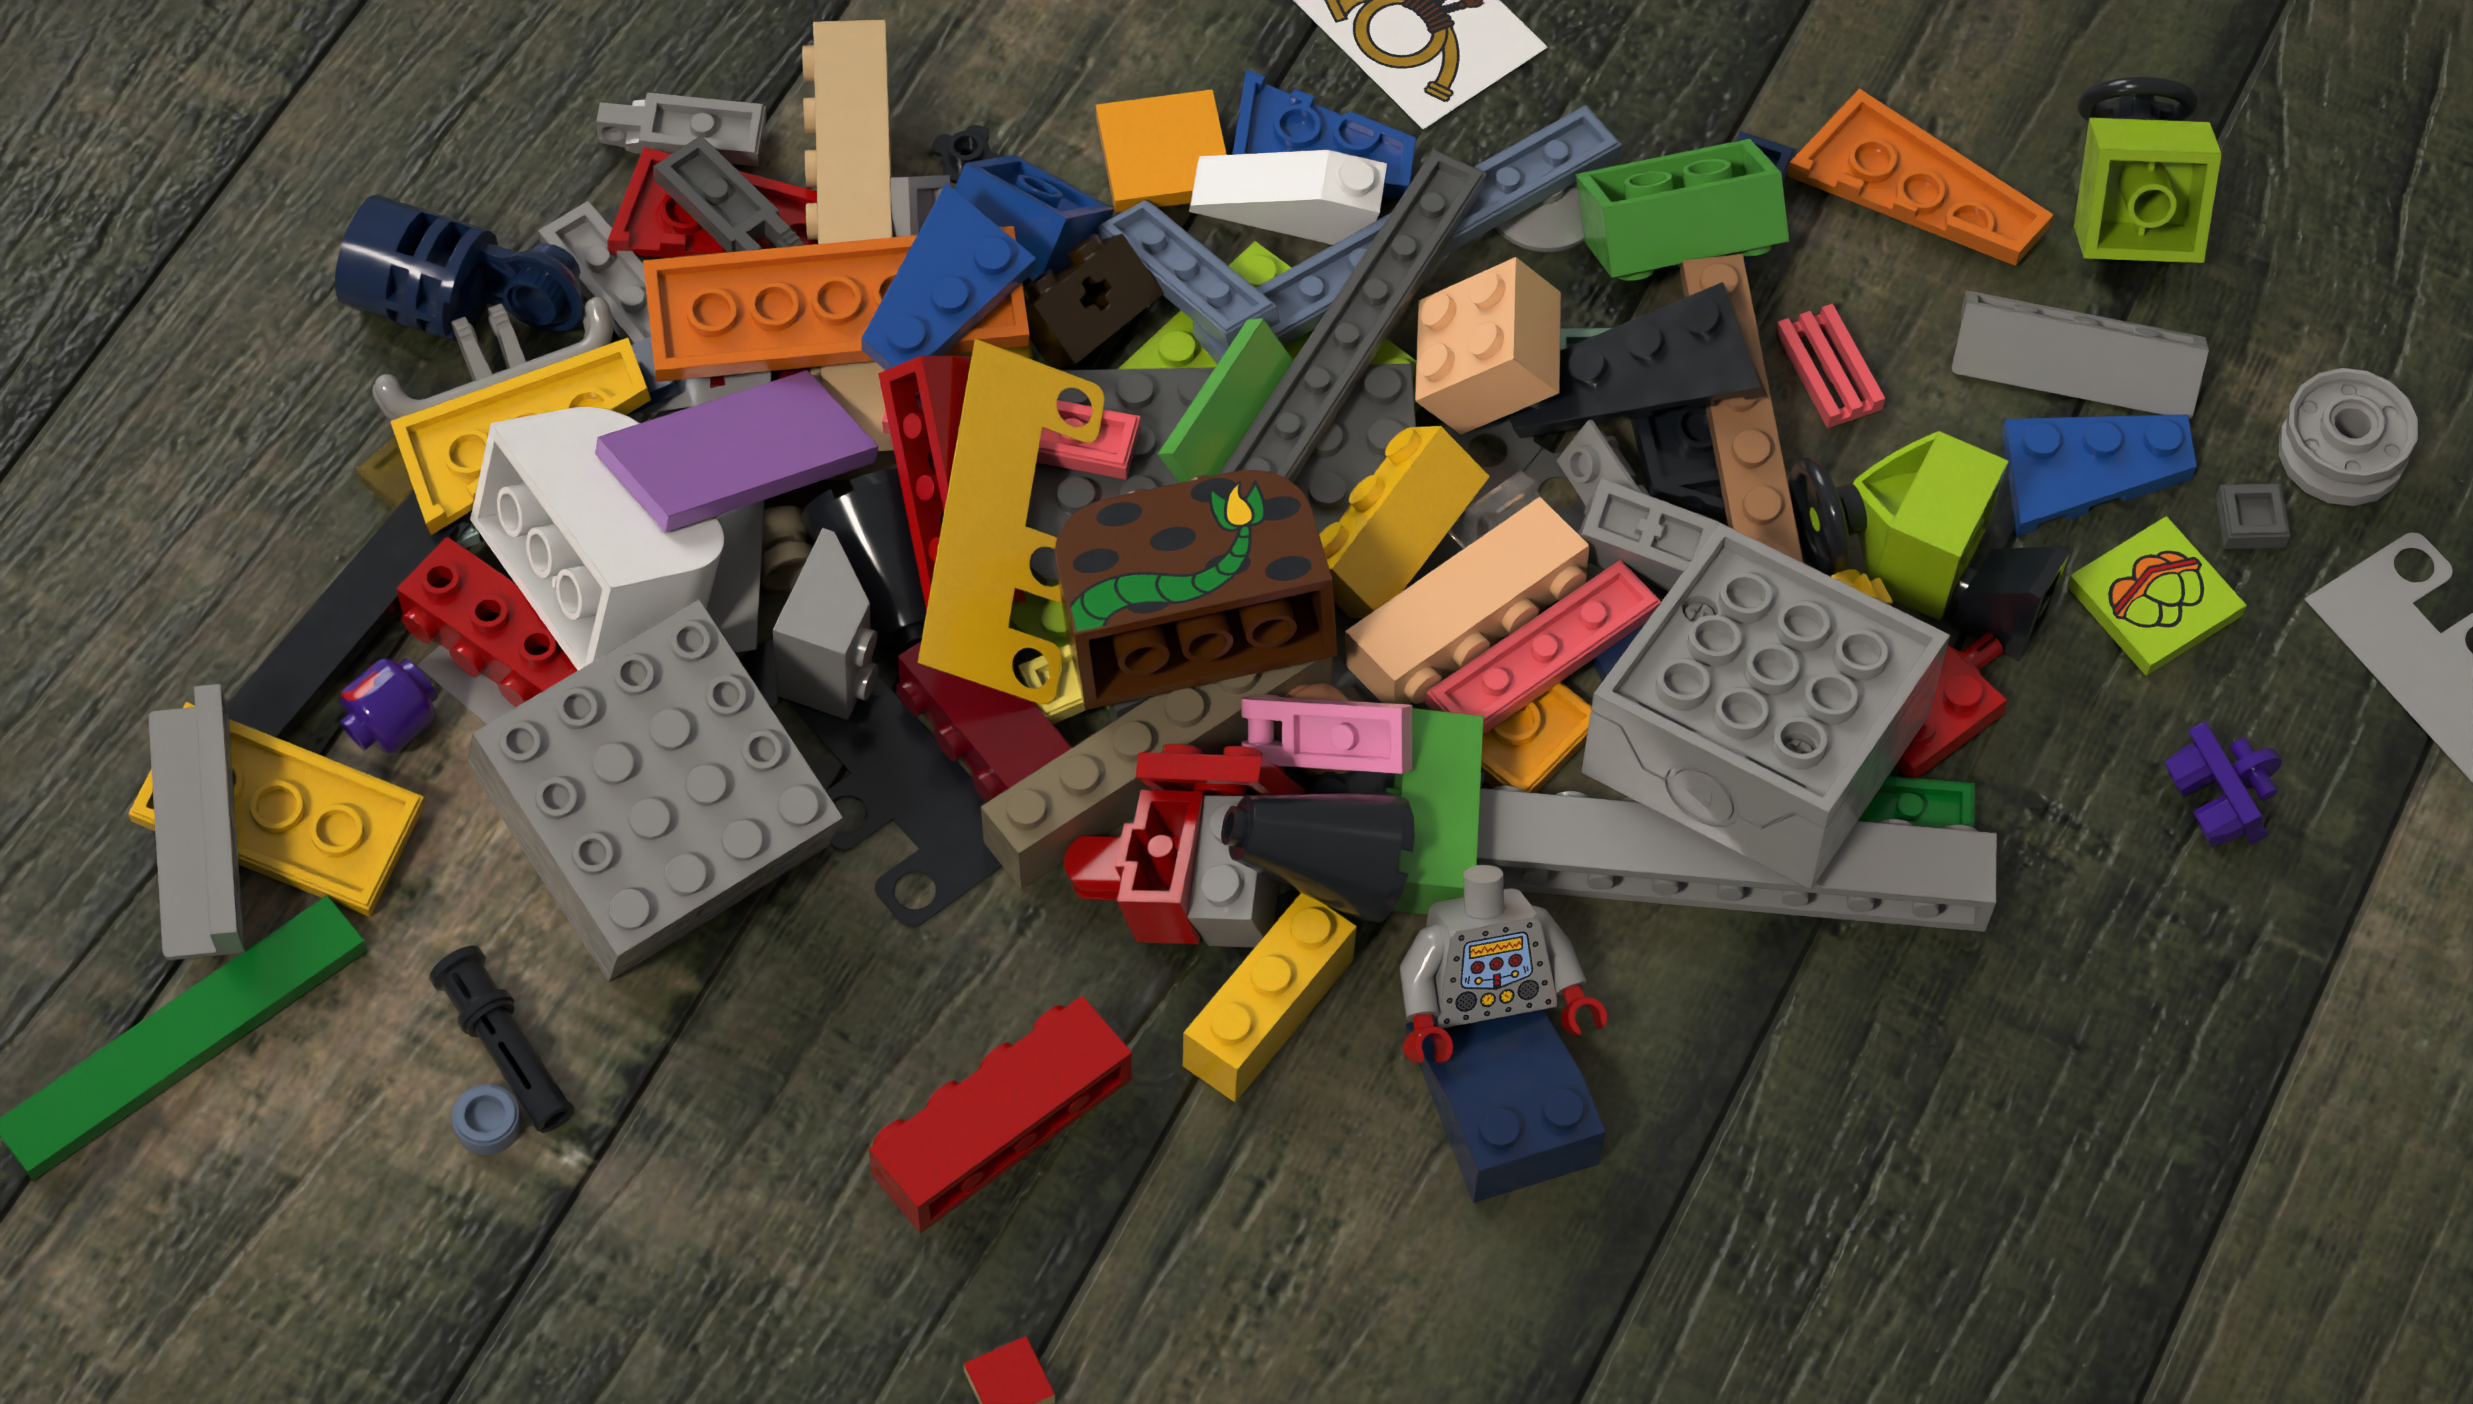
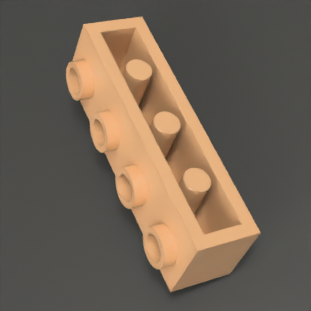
[1345,497,1589,705]

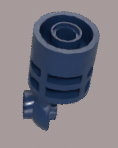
[335,194,584,342]

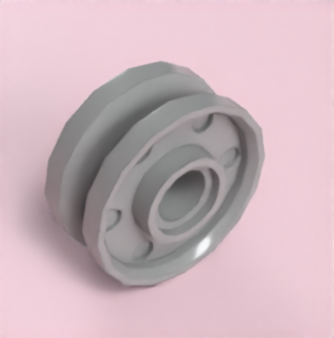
[2278,368,2418,506]

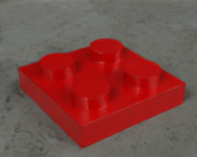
[1135,744,1305,796]

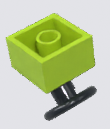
[2074,77,2222,263]
[1789,431,2009,621]

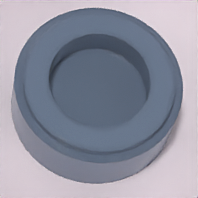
[452,1084,522,1155]

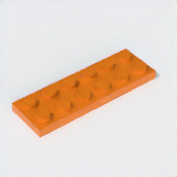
[643,226,1030,382]

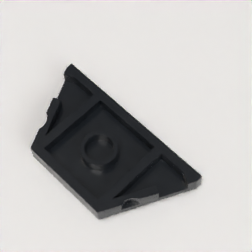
[1631,405,1727,521]

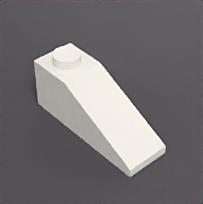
[1189,150,1387,245]

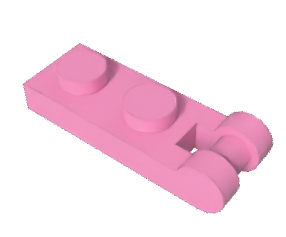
[1241,694,1413,774]

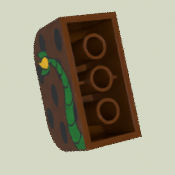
[1055,470,1338,710]

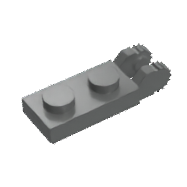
[653,136,804,252]

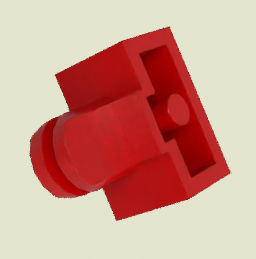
[1064,790,1205,944]

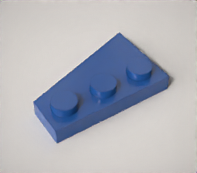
[1232,69,1416,199]
[861,183,1036,370]
[2002,414,2197,537]

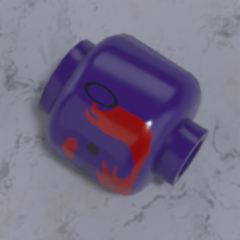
[340,659,438,753]

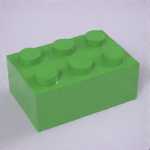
[1575,139,1789,281]

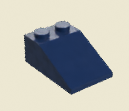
[1406,1009,1606,1203]

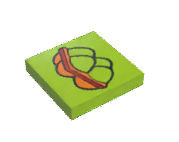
[2067,516,2247,676]

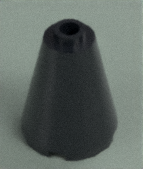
[801,468,927,652]
[1221,792,1415,923]

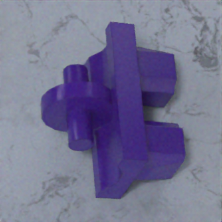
[2164,721,2282,847]

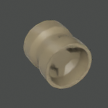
[760,506,813,593]

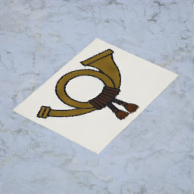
[1293,0,1548,130]

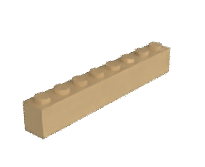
[802,20,897,481]

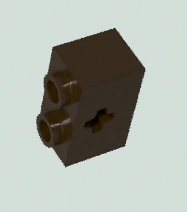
[1023,233,1164,369]

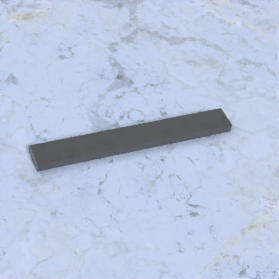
[1219,149,1487,483]

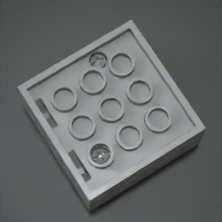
[1581,523,1950,890]
[467,599,843,982]

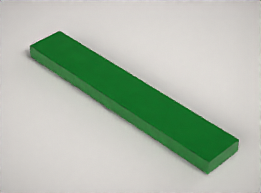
[0,895,368,1181]

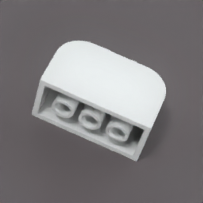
[470,407,724,670]

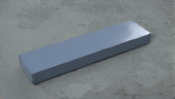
[1097,200,1280,349]

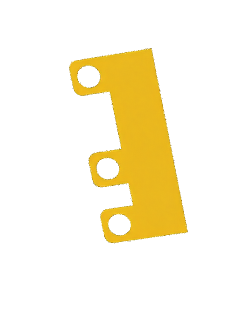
[918,339,1105,705]

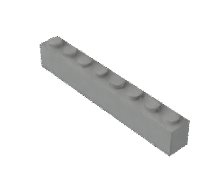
[1477,786,1997,932]

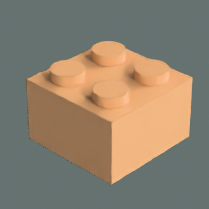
[1415,257,1561,435]

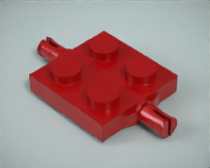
[1895,619,2007,778]

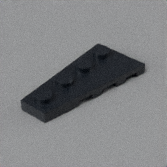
[1509,282,1767,438]

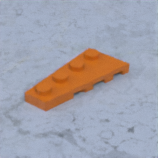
[1787,88,2054,266]

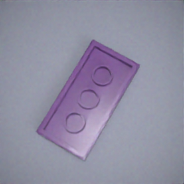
[595,370,879,533]

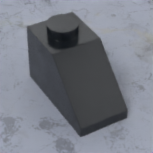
[1951,546,2070,662]

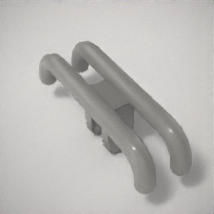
[372,297,614,420]

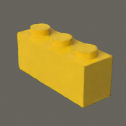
[1319,426,1490,618]
[1182,893,1357,1103]

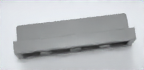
[1952,290,2209,419]
[149,684,245,960]

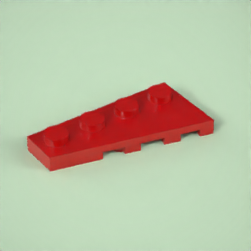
[607,147,818,258]

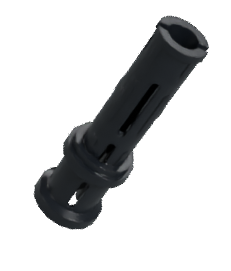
[429,945,575,1133]

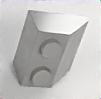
[773,528,878,720]

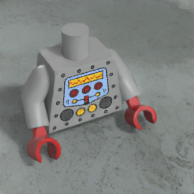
[1400,865,1607,1064]

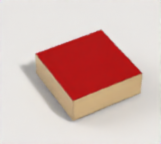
[963,1336,1055,1404]

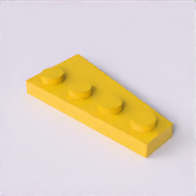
[390,338,651,535]

